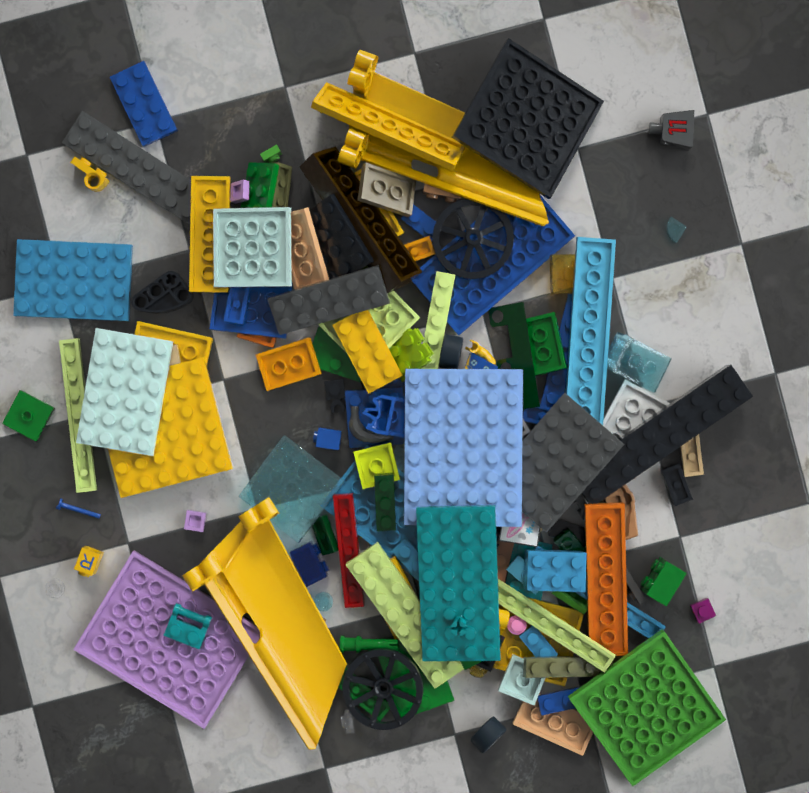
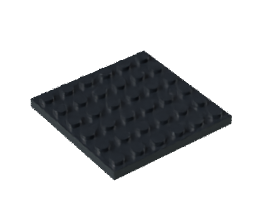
[451,38,604,199]

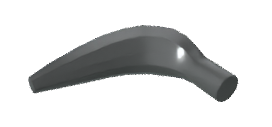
[349,406,394,443]

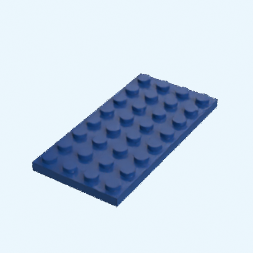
[412,194,575,336]

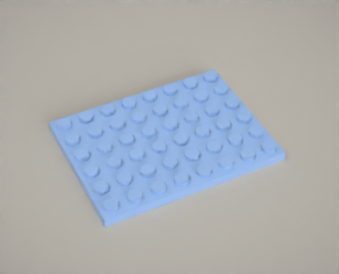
[404,369,523,527]

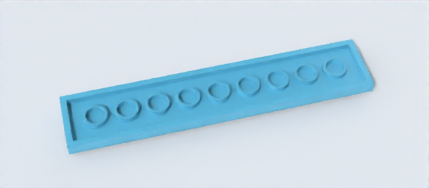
[566,237,616,425]

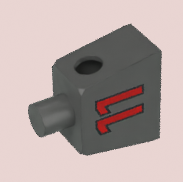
[649,110,695,150]

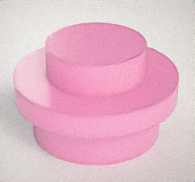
[507,615,526,635]

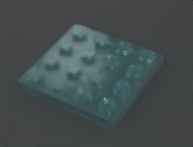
[238,435,345,543]

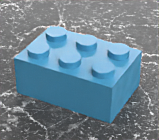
[524,549,587,592]

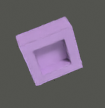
[230,179,249,204]
[184,510,207,532]

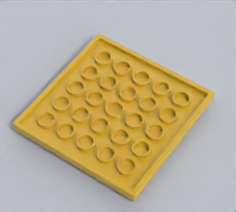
[108,357,233,498]

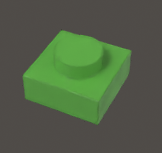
[260,145,282,163]

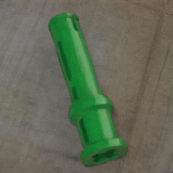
[340,635,399,653]

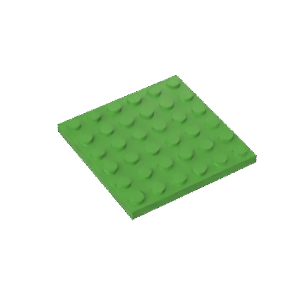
[568,629,726,787]

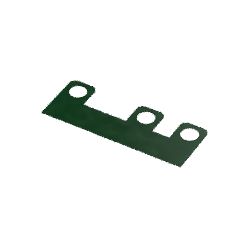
[488,302,540,409]

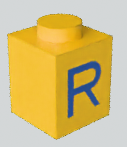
[74,546,104,577]

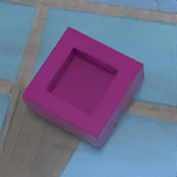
[690,598,716,624]

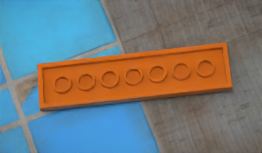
[584,502,628,656]

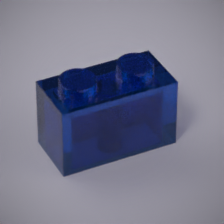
[290,540,330,587]

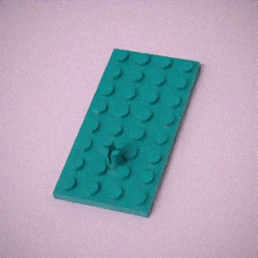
[416,505,501,661]

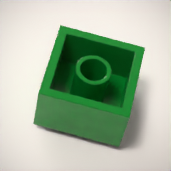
[640,557,687,607]

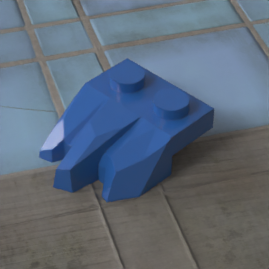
[362,395,405,438]

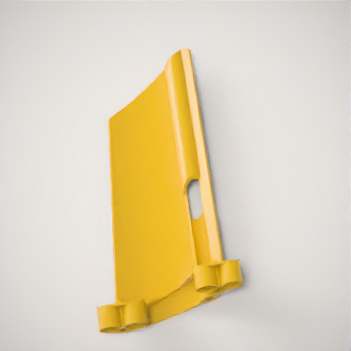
[338,50,549,226]
[182,497,347,750]

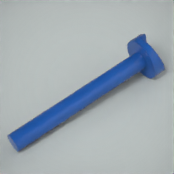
[56,498,101,519]

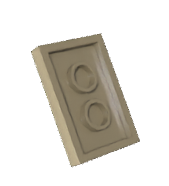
[358,163,416,217]

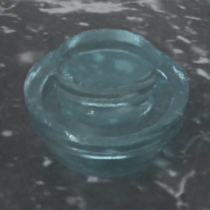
[314,592,333,611]

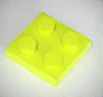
[353,442,400,489]

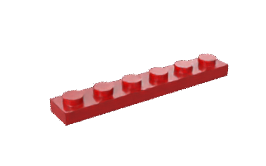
[333,493,365,608]

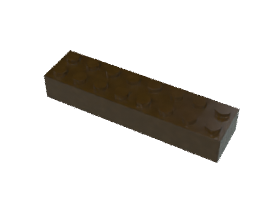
[299,146,422,293]

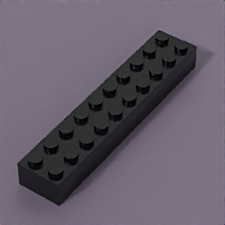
[581,364,753,504]

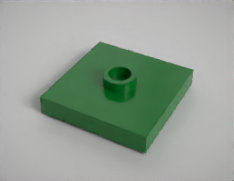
[2,390,55,441]

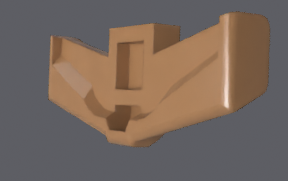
[603,484,638,540]

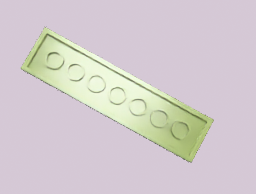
[346,541,464,689]

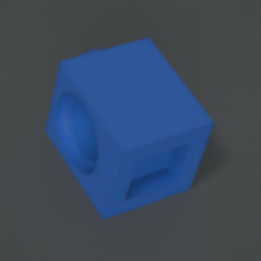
[313,427,342,450]

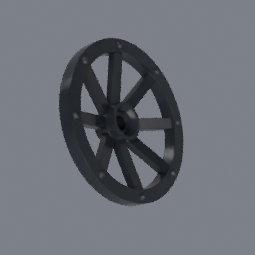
[433,199,514,279]
[342,648,424,730]

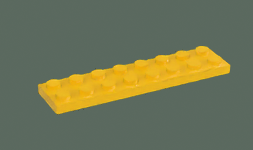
[311,82,466,171]

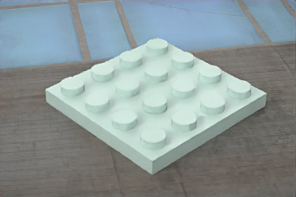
[213,207,292,287]

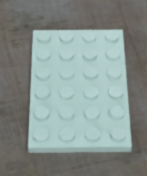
[76,328,173,456]

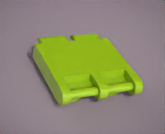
[389,328,434,382]

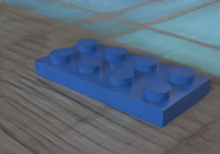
[110,61,178,147]

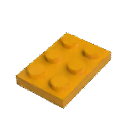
[256,337,322,391]

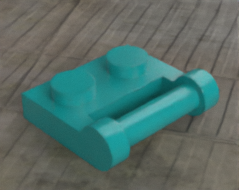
[163,603,212,649]

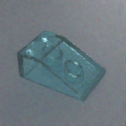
[607,332,672,393]

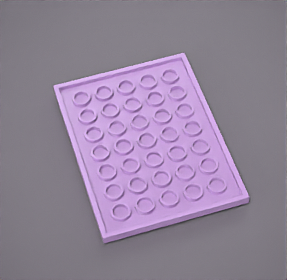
[73,550,260,729]

